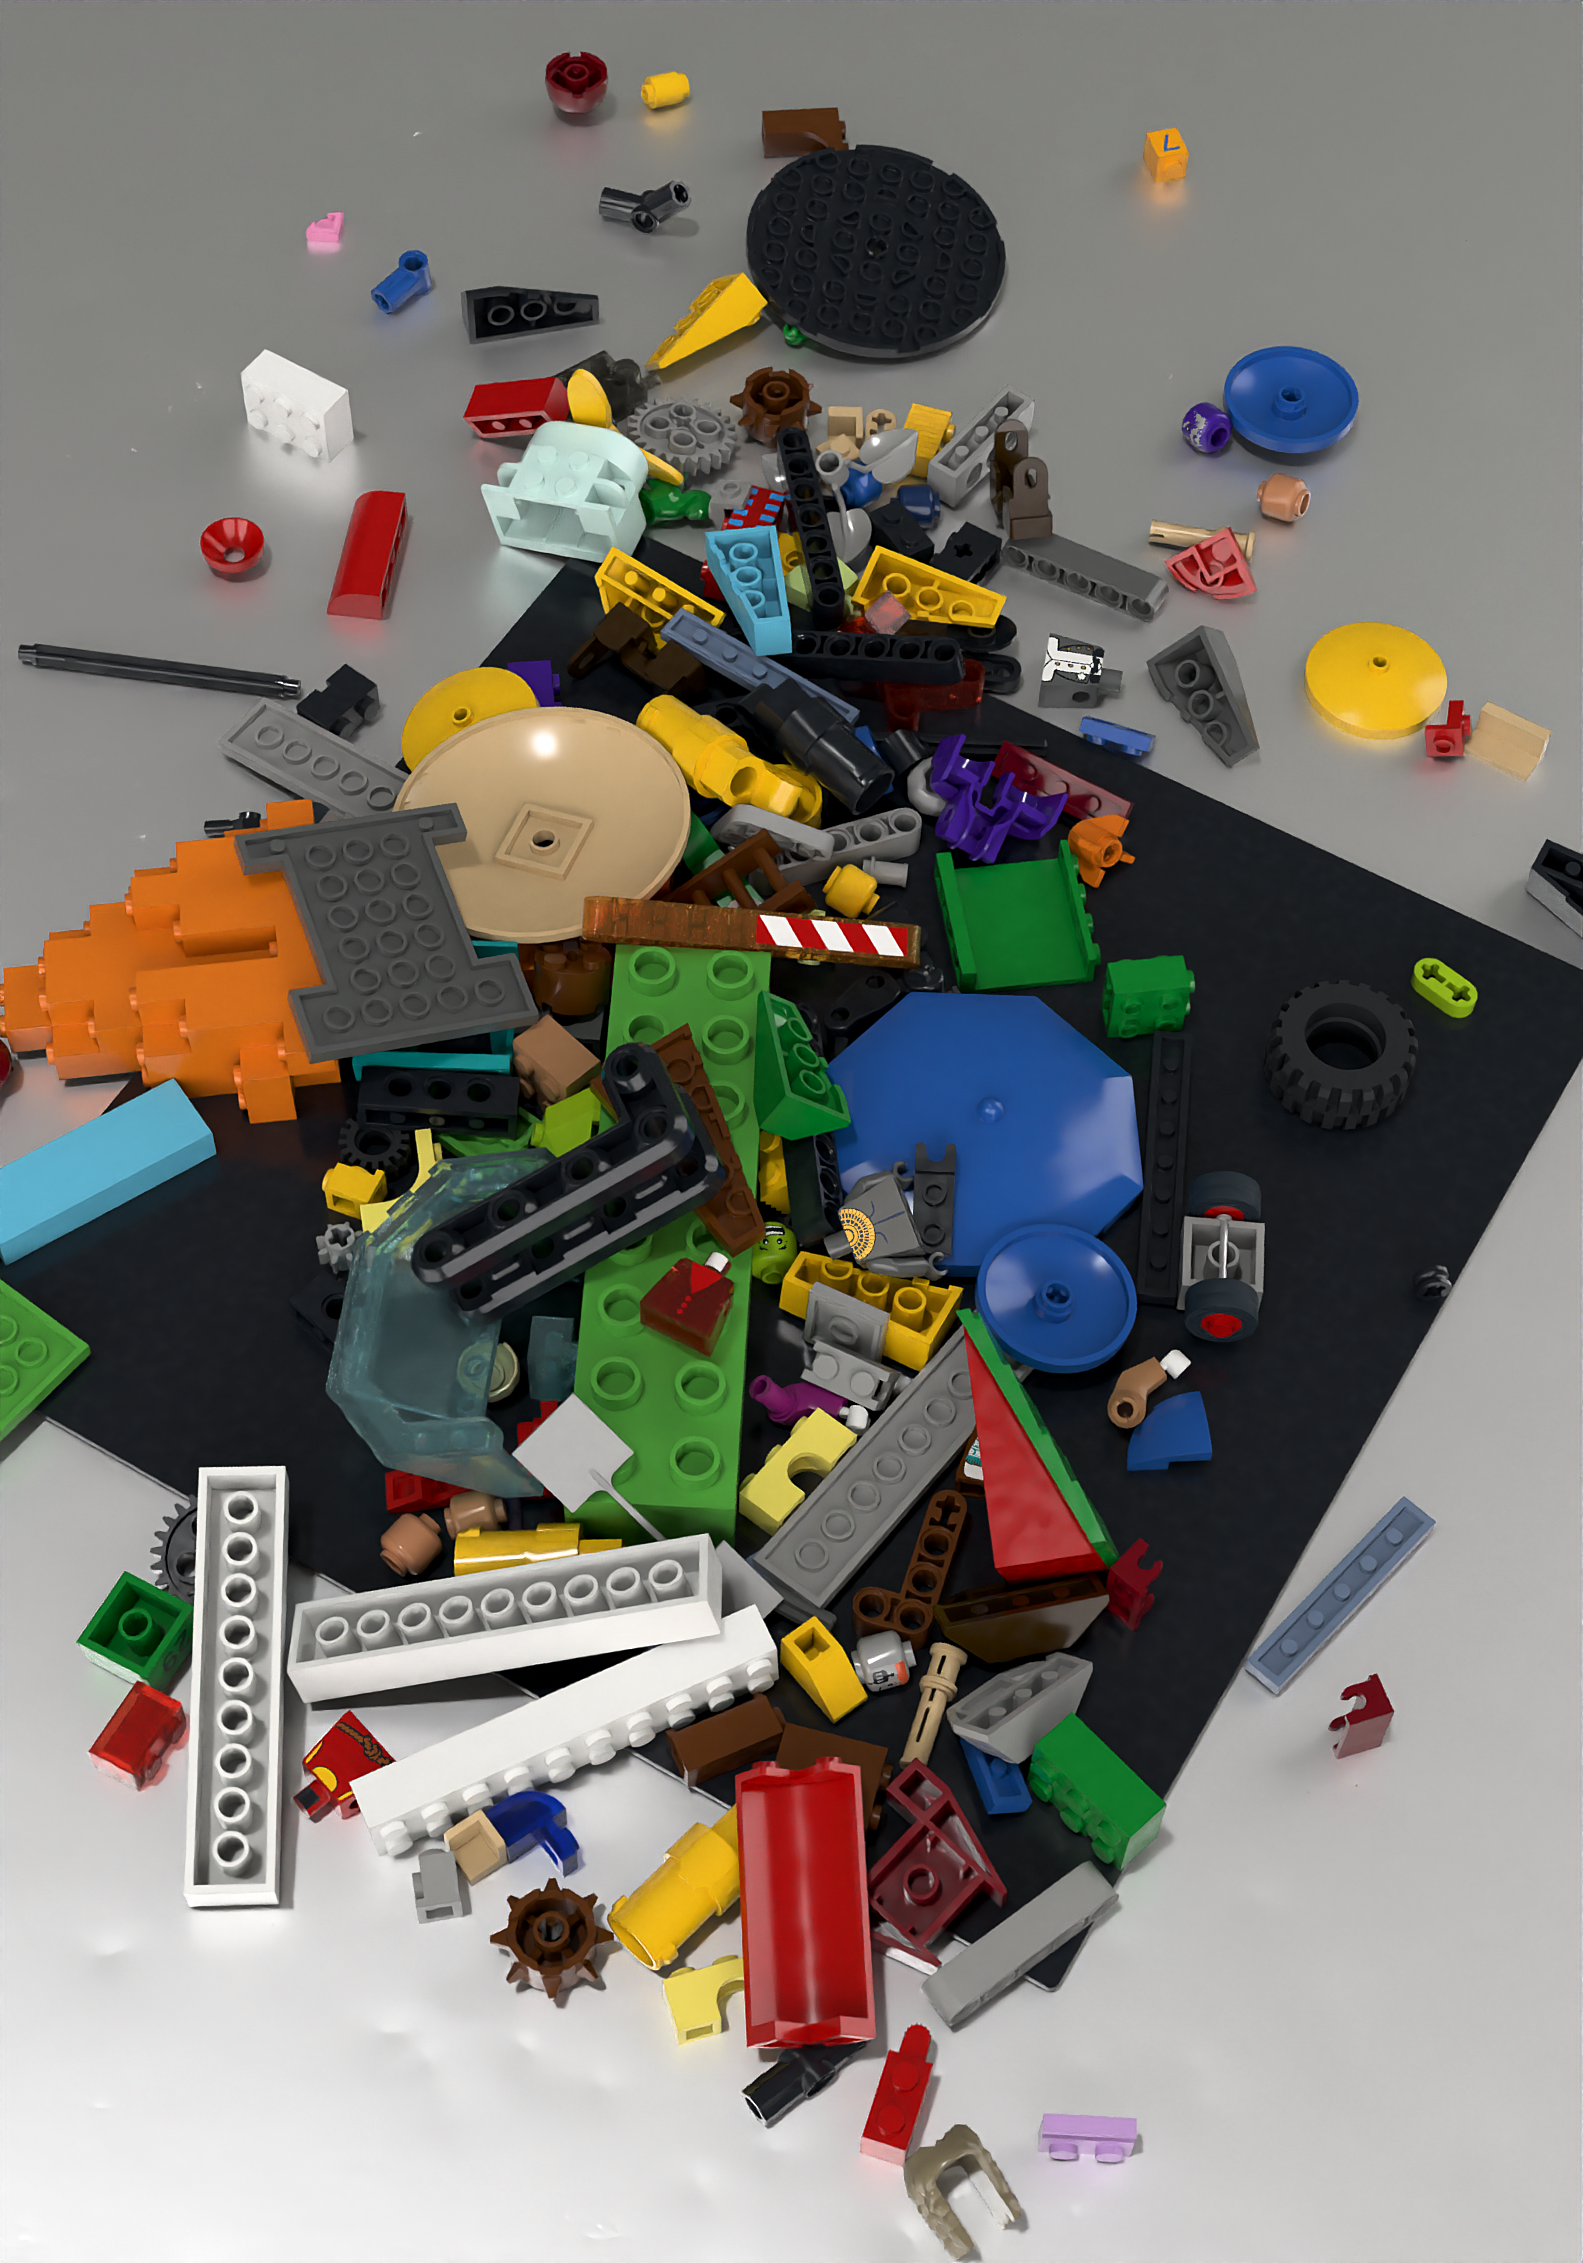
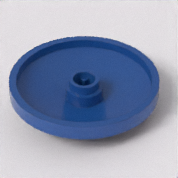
[1223,346,1359,453]
[974,1224,1137,1374]

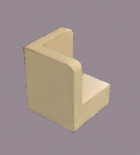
[827,406,863,450]
[444,1808,508,1887]

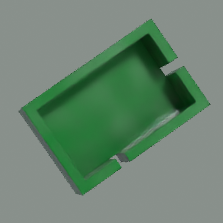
[1028,1712,1167,1871]

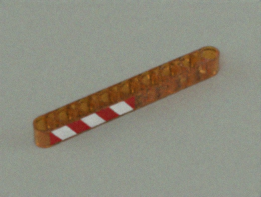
[582,896,921,968]

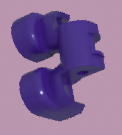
[930,734,1069,864]

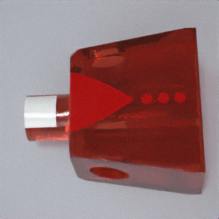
[640,1252,734,1358]

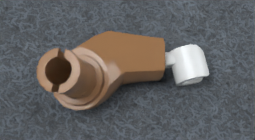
[1107,1350,1191,1429]

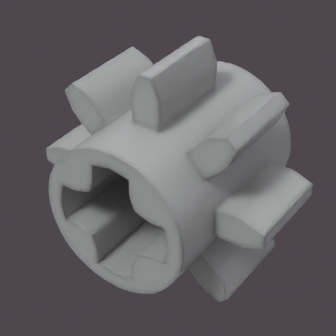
[316,1222,366,1273]

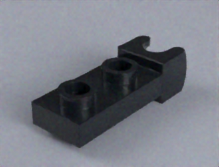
[913,1142,956,1257]

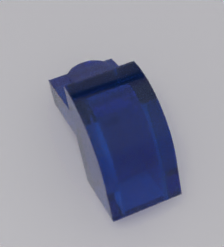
[484,1791,580,1878]

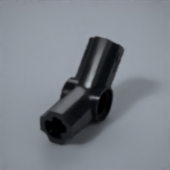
[599,180,692,234]

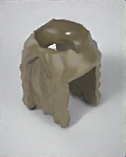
[903,2124,1022,2259]

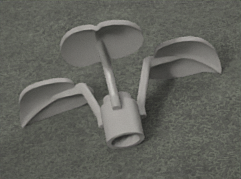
[761,429,918,564]

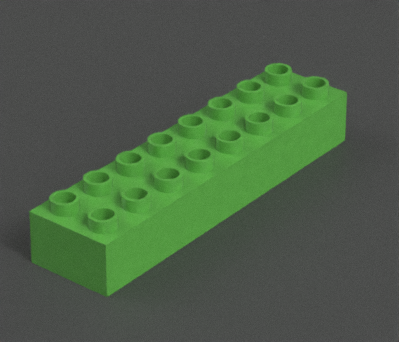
[564,944,771,1549]

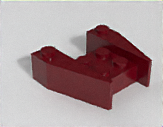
[867,1757,1007,1975]

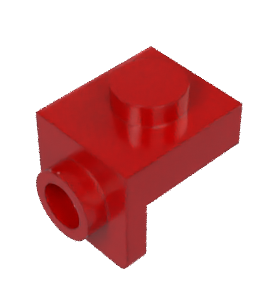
[1424,700,1472,757]

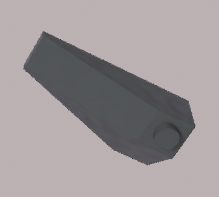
[1146,625,1260,766]

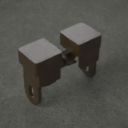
[990,419,1053,540]
[567,601,709,703]

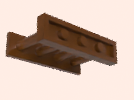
[641,828,818,951]

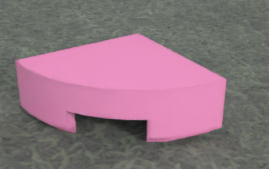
[306,212,344,243]

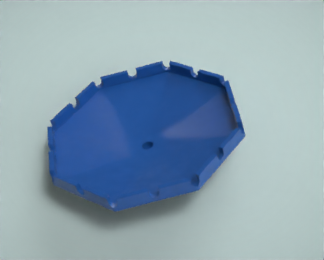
[826,992,1144,1277]

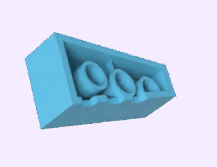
[705,525,792,656]

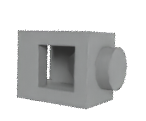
[412,1848,463,1924]

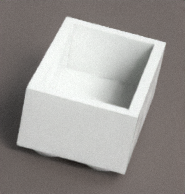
[240,349,354,463]

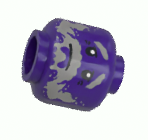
[1181,402,1232,453]

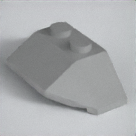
[946,1652,1093,1764]

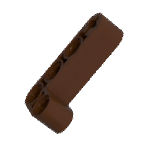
[851,1489,967,1651]

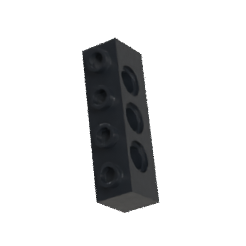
[357,1066,520,1138]

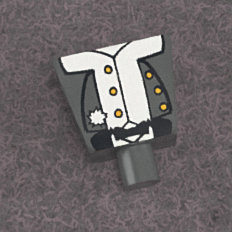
[1038,633,1123,709]

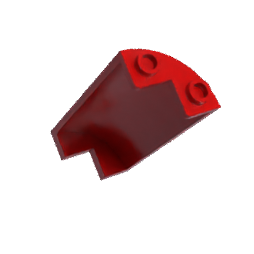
[735,1756,876,2049]

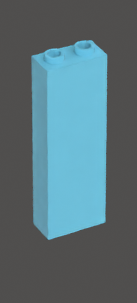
[0,1078,217,1266]

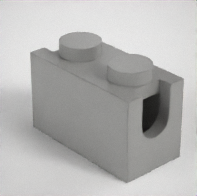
[801,1339,900,1411]

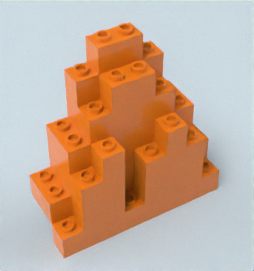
[0,799,341,1124]

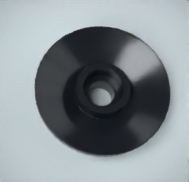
[946,614,1017,653]

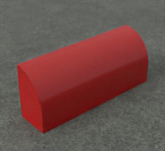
[327,491,408,620]

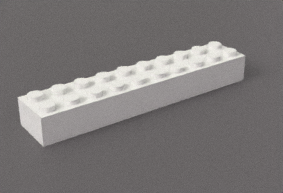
[184,1466,289,1906]
[286,1533,722,1703]
[349,1604,779,1856]

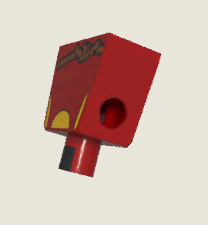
[293,1710,396,1819]

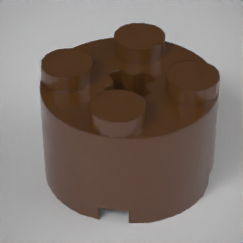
[533,935,611,1015]

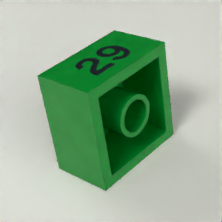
[76,1571,194,1698]

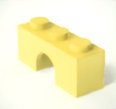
[738,1407,857,1537]
[663,1954,744,2046]

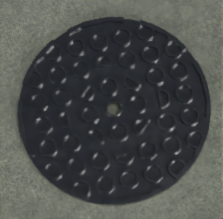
[745,144,1006,358]

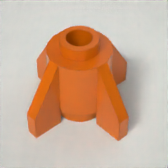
[1068,814,1135,888]

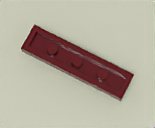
[991,741,1135,837]

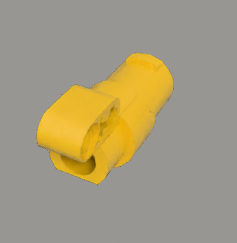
[636,695,804,819]
[454,1523,627,1577]
[607,1804,740,1971]

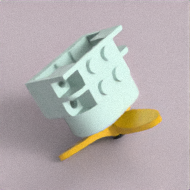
[481,369,684,563]

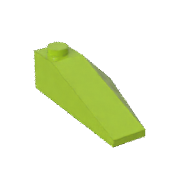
[530,1087,601,1168]

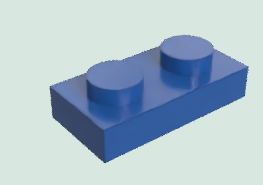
[1079,716,1156,756]
[959,1737,1032,1814]

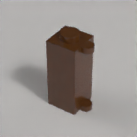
[665,1692,786,1789]

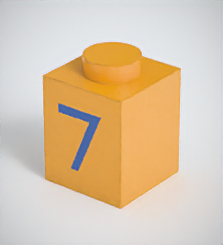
[1143,127,1189,183]

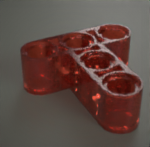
[877,659,986,733]

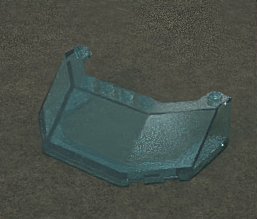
[325,1147,557,1498]

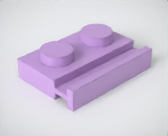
[1038,2113,1137,2162]

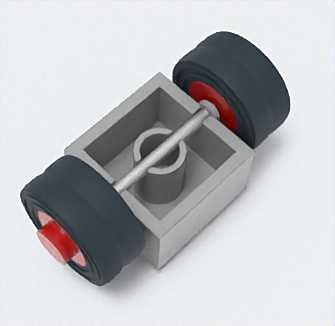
[1176,1171,1265,1342]

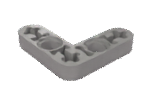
[709,804,835,861]

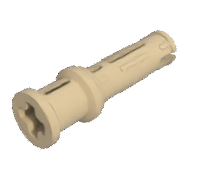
[1149,520,1256,562]
[899,1643,968,1769]

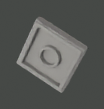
[803,1281,890,1363]

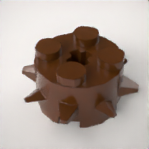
[730,367,822,449]
[490,1878,614,1999]

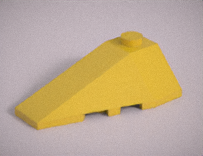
[644,272,768,371]
[851,545,1007,628]

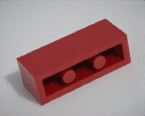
[463,377,570,439]

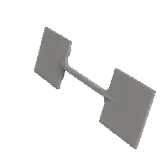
[512,1393,784,1619]

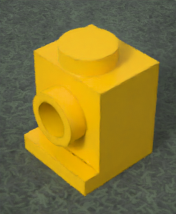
[322,1162,388,1220]

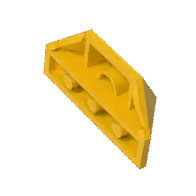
[594,546,727,655]

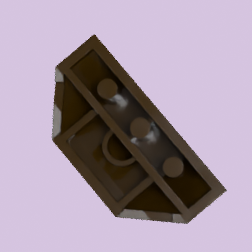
[932,1573,1109,1663]

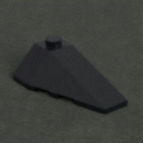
[461,286,599,345]

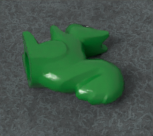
[638,472,712,526]

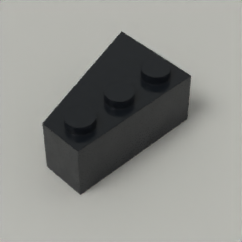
[1525,839,1583,938]

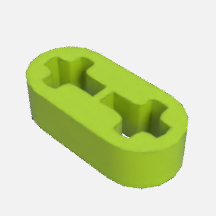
[1411,958,1478,1018]

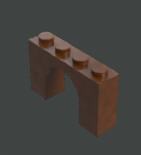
[761,107,849,182]

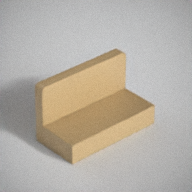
[1464,701,1552,781]

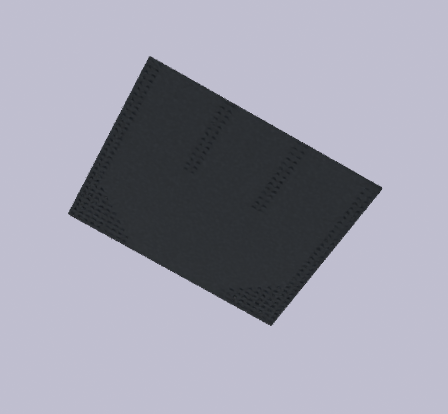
[0,534,1583,1991]

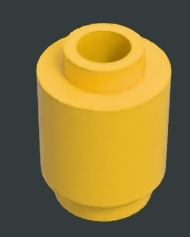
[641,71,690,109]

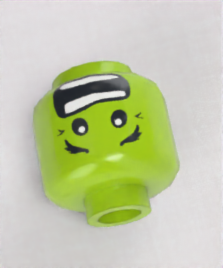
[752,1222,798,1284]

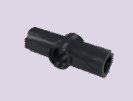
[741,2039,872,2126]

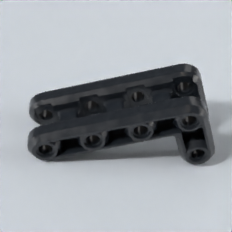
[410,1042,726,1327]

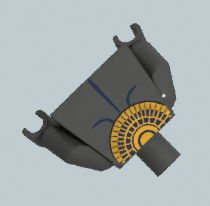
[823,1161,948,1281]

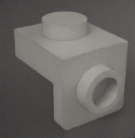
[708,480,753,531]

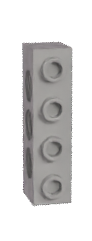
[927,385,1035,507]

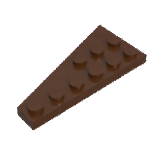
[589,1023,766,1258]

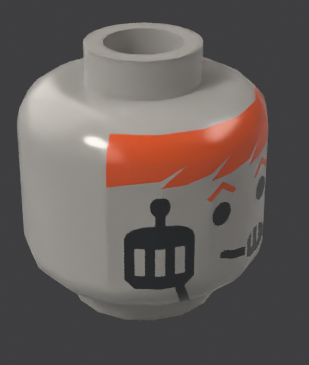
[851,1631,917,1691]

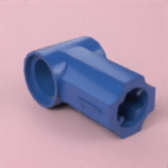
[371,250,431,314]

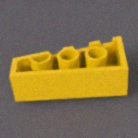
[779,1251,964,1372]

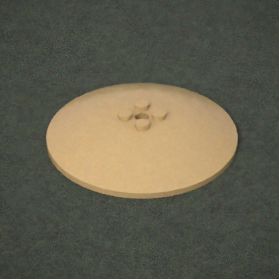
[392,707,691,943]

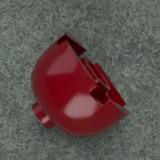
[545,52,608,114]

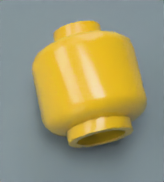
[822,864,880,919]

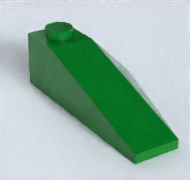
[753,990,851,1141]

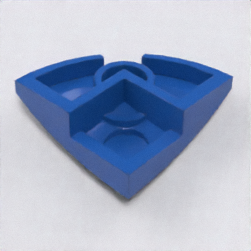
[1126,1391,1213,1471]

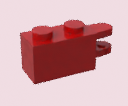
[860,2023,933,2167]

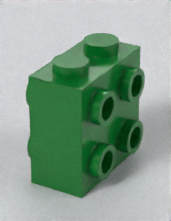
[1100,955,1195,1038]

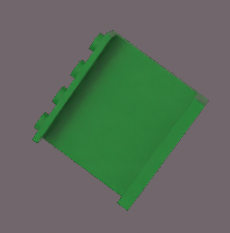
[934,840,1101,994]

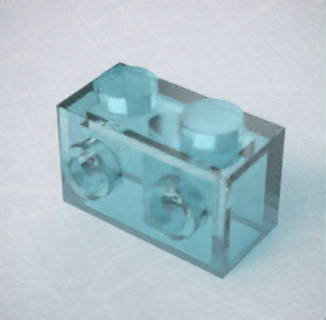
[527,1316,578,1403]

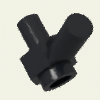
[204,811,261,835]

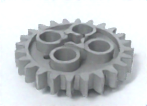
[626,396,737,476]

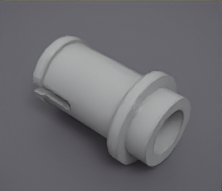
[862,857,908,887]

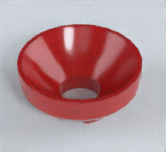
[200,517,265,573]

